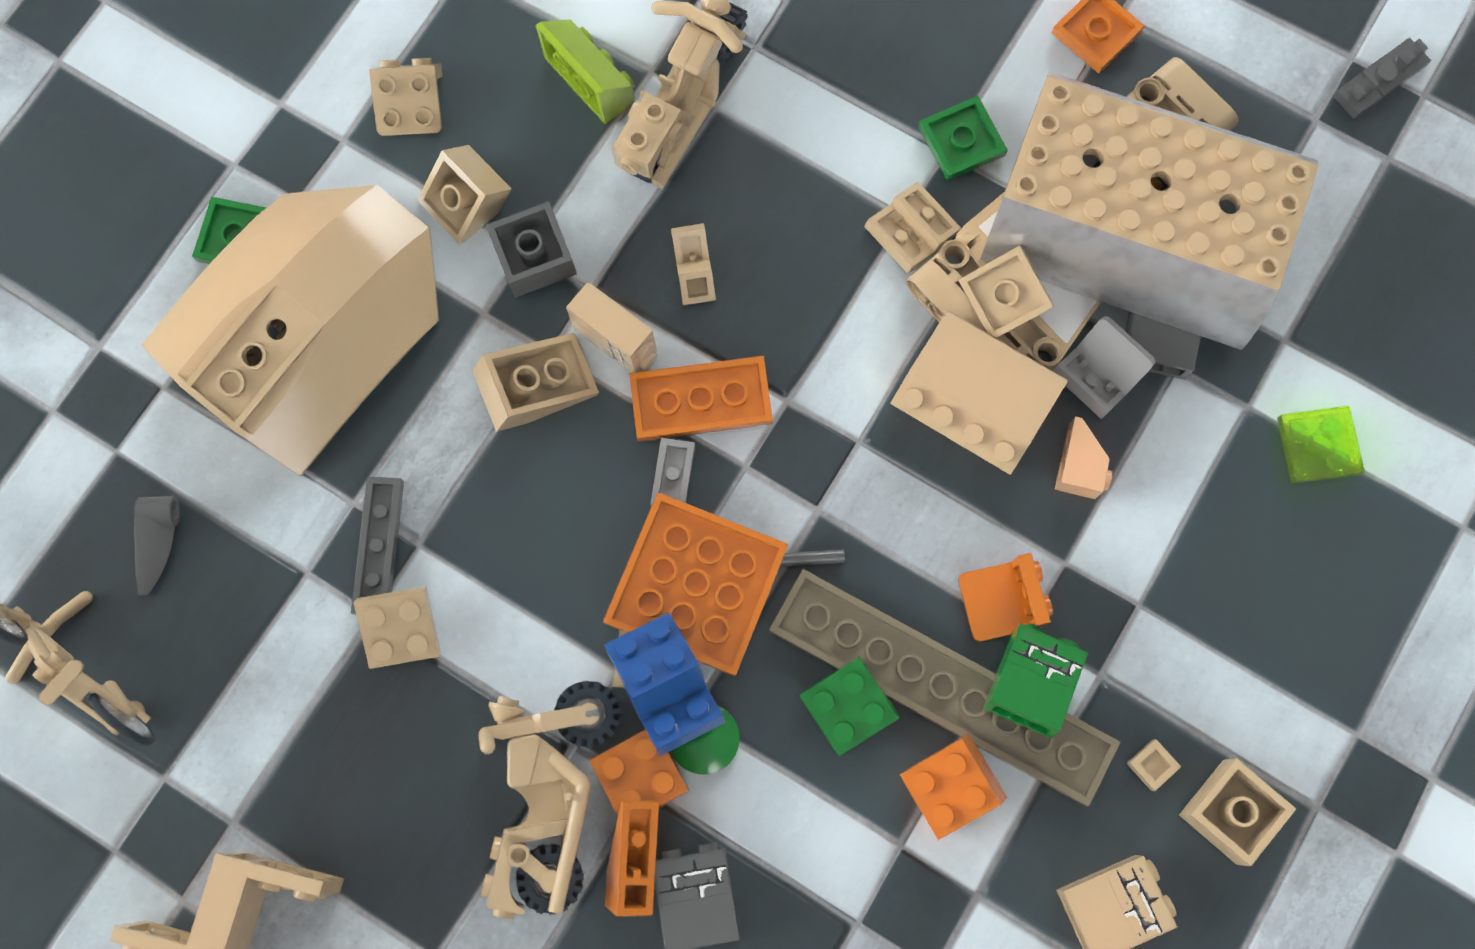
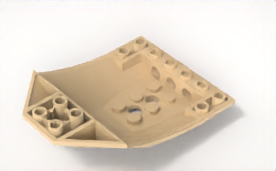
[142,185,439,476]

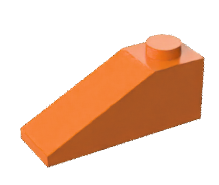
[605,801,659,916]

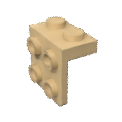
[369,58,443,136]

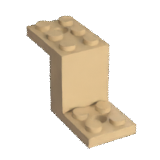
[110,851,344,949]

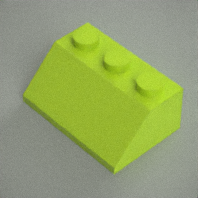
[535,19,635,125]

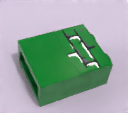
[983,623,1088,739]

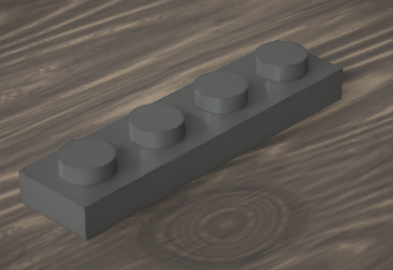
[351,476,404,615]

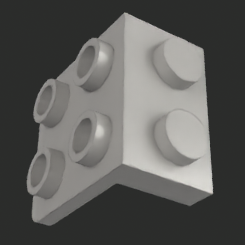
[1053,316,1156,419]

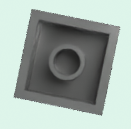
[486,201,577,298]

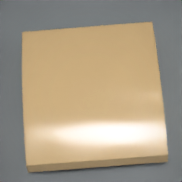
[864,182,961,274]

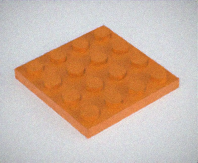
[603,492,788,677]

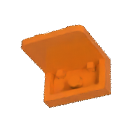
[958,553,1053,642]

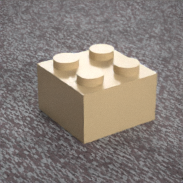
[1179,758,1296,866]

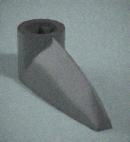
[134,496,180,595]

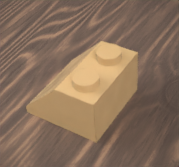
[417,145,512,244]

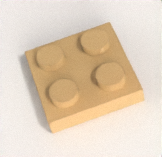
[958,245,1055,338]
[354,586,441,669]

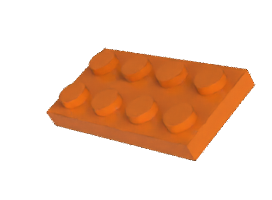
[629,356,773,442]

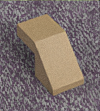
[671,223,716,305]

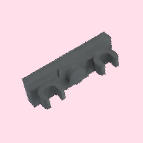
[1333,37,1432,119]

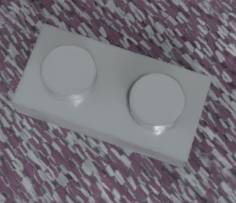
[650,438,696,507]

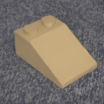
[472,333,599,432]

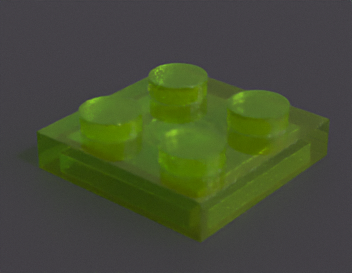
[1277,405,1365,484]

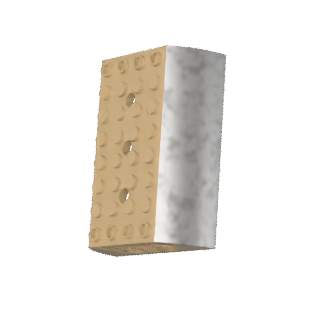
[980,71,1319,350]

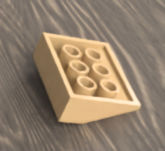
[890,310,1068,475]

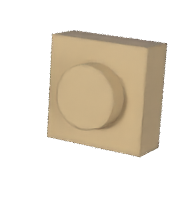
[1126,739,1181,791]

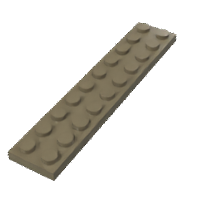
[769,569,1121,807]

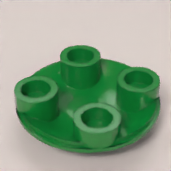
[671,705,740,775]

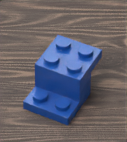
[604,613,725,756]

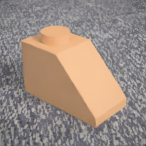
[1055,416,1112,499]

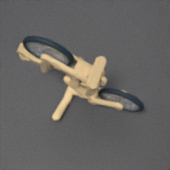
[0,591,155,746]

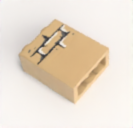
[566,282,657,373]
[1056,855,1177,949]

